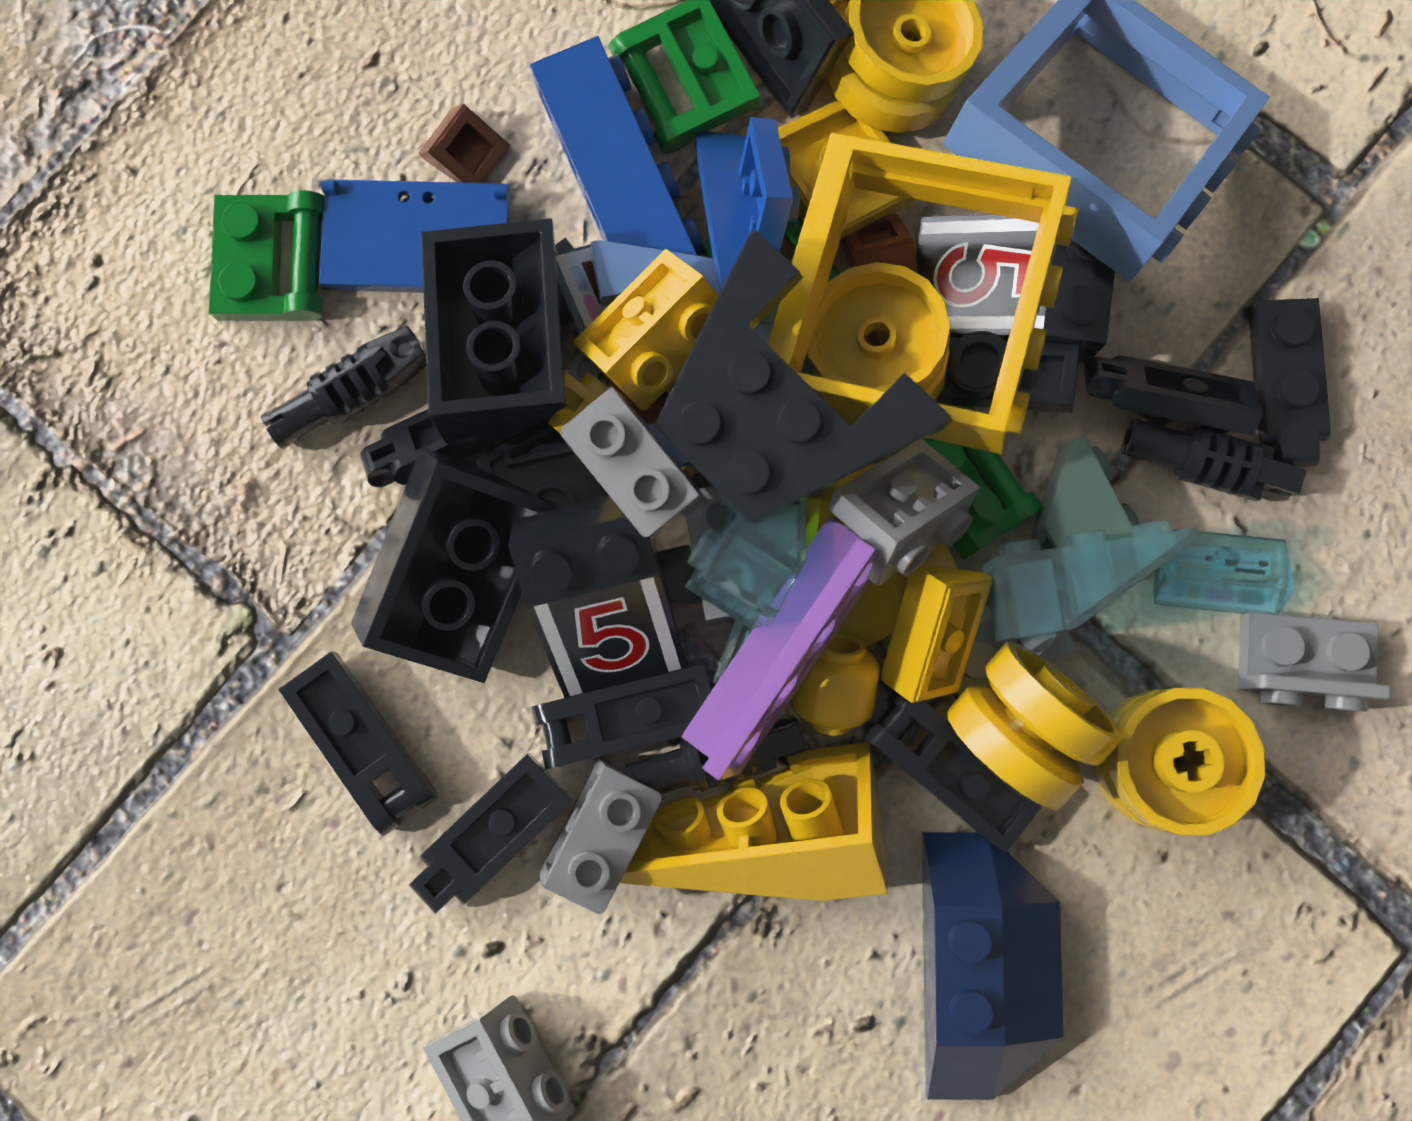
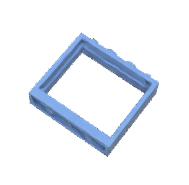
[942,0,1270,282]

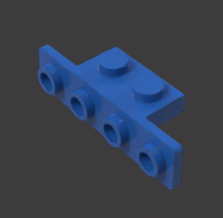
[694,117,800,306]

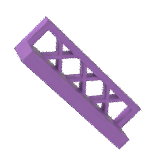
[681,516,878,780]

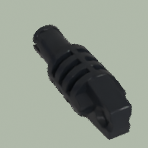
[260,326,427,450]
[1121,418,1306,501]
[625,715,805,794]

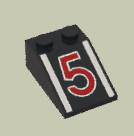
[916,214,1115,363]
[508,496,688,698]

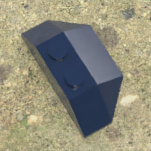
[922,832,1064,1100]

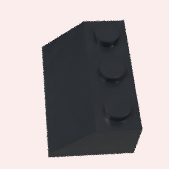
[421,218,567,444]
[351,446,558,683]

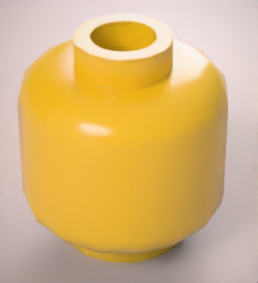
[791,634,880,736]

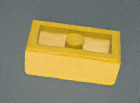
[881,565,993,703]

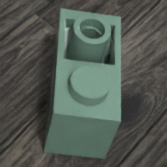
[1031,434,1145,590]

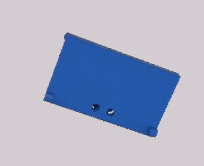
[319,179,510,292]

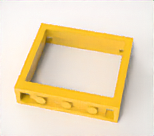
[767,132,1079,454]

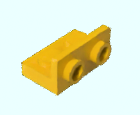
[573,249,719,410]

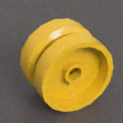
[827,0,983,133]
[807,262,950,424]
[947,641,1124,811]
[1094,688,1265,835]

